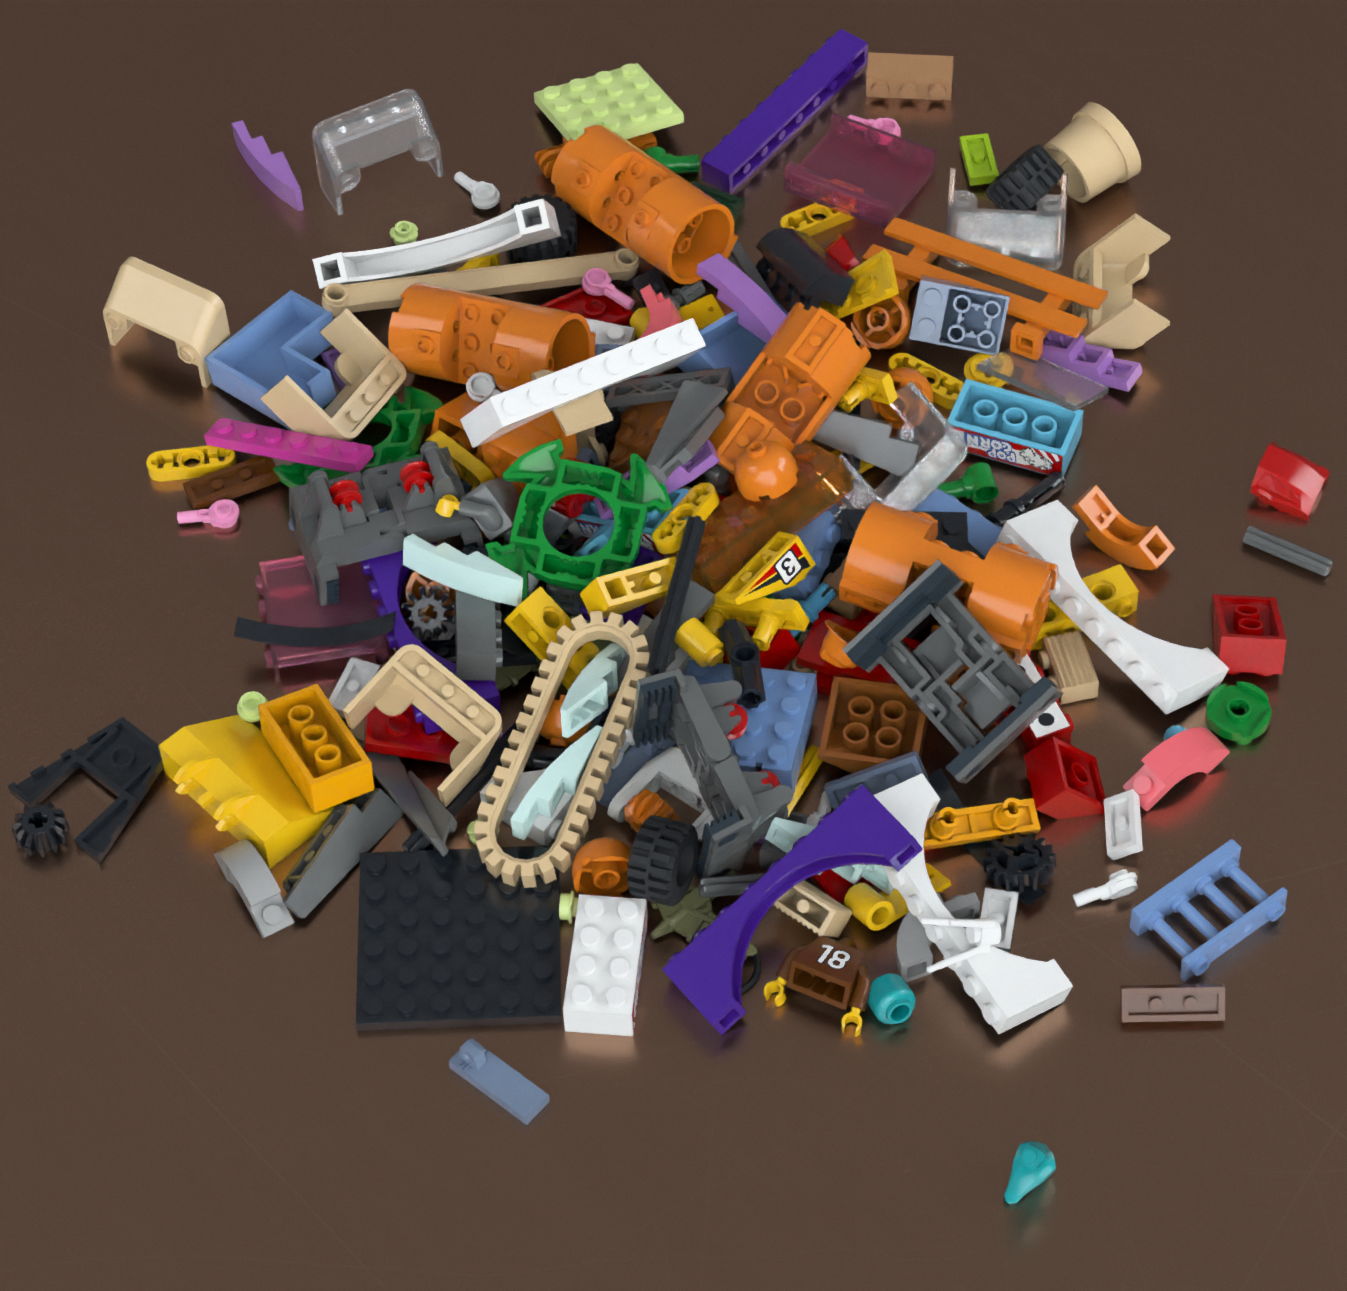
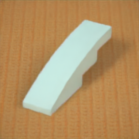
[403,534,523,607]
[560,642,627,738]
[510,725,603,840]
[765,817,895,895]

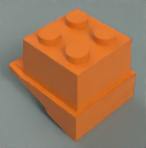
[481,411,578,496]

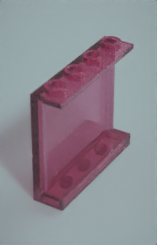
[784,113,937,228]
[255,555,389,680]

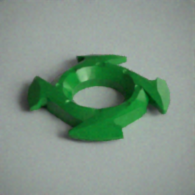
[273,386,443,488]
[485,439,673,601]

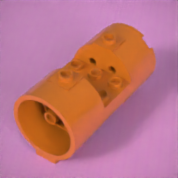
[551,125,738,285]
[388,283,596,392]
[708,302,871,505]
[839,501,1058,664]

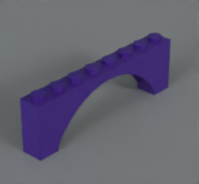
[360,517,501,734]
[662,784,923,1035]

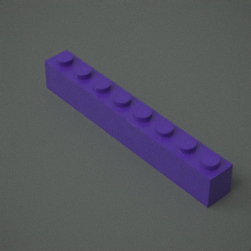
[701,29,868,195]

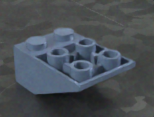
[909,276,1010,356]

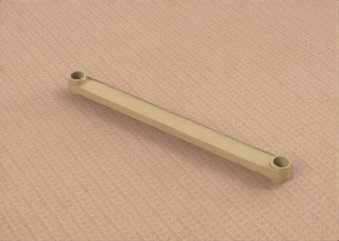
[322,248,639,317]

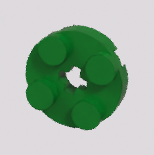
[1206,682,1272,745]

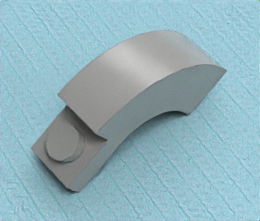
[213,839,294,939]
[896,892,980,982]

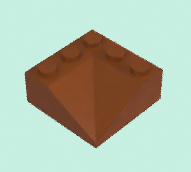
[608,400,674,476]
[818,676,928,773]

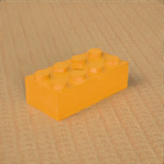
[258,684,375,813]

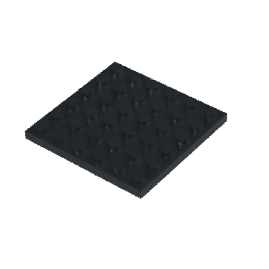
[356,845,562,1031]

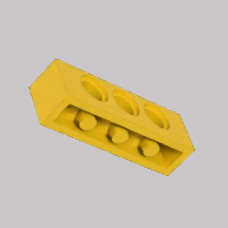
[1030,564,1139,651]
[504,586,617,700]

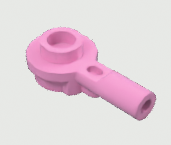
[846,114,901,144]
[582,268,635,310]
[177,499,240,528]

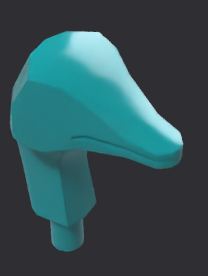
[1004,1140,1056,1204]

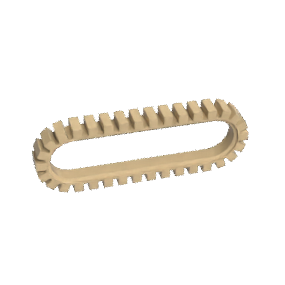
[474,611,650,888]

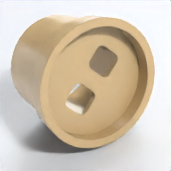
[1043,102,1141,203]

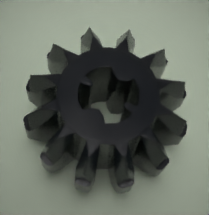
[401,586,455,640]
[12,800,69,858]

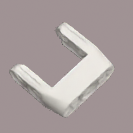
[607,747,714,857]

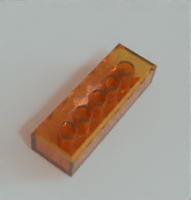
[666,440,854,594]

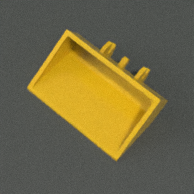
[158,715,344,869]

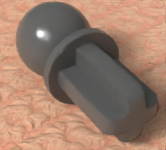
[665,281,705,311]
[704,464,730,496]

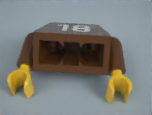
[764,936,871,1037]

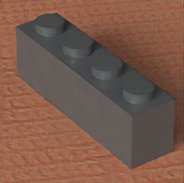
[454,590,503,681]

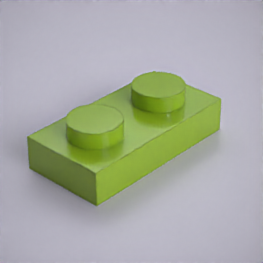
[959,133,999,186]

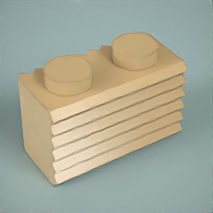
[1038,630,1099,705]
[773,880,852,939]

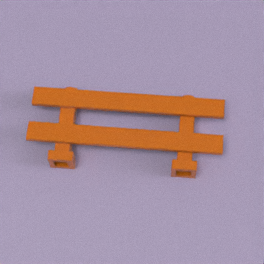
[862,217,1108,361]

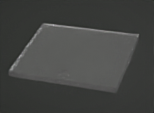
[976,348,1109,412]

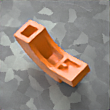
[1071,485,1175,570]

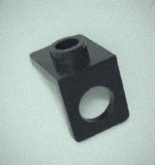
[621,267,671,307]

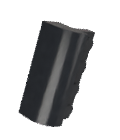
[756,228,855,313]

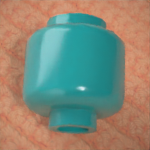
[867,973,916,1024]

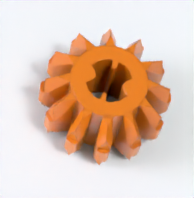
[623,789,679,833]

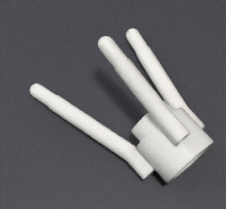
[920,917,1001,973]

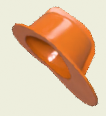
[819,620,860,669]

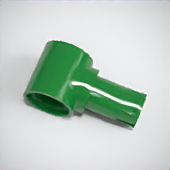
[644,146,700,173]
[934,462,999,504]

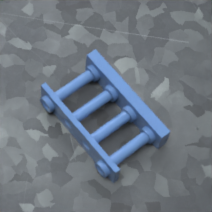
[1129,839,1288,981]

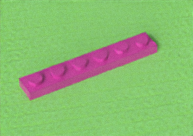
[204,418,374,473]

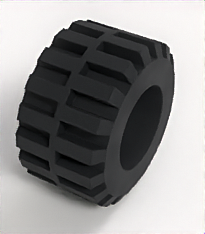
[986,144,1064,221]
[506,194,578,264]
[627,815,699,907]

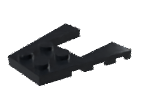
[8,717,164,864]

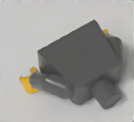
[435,477,520,544]

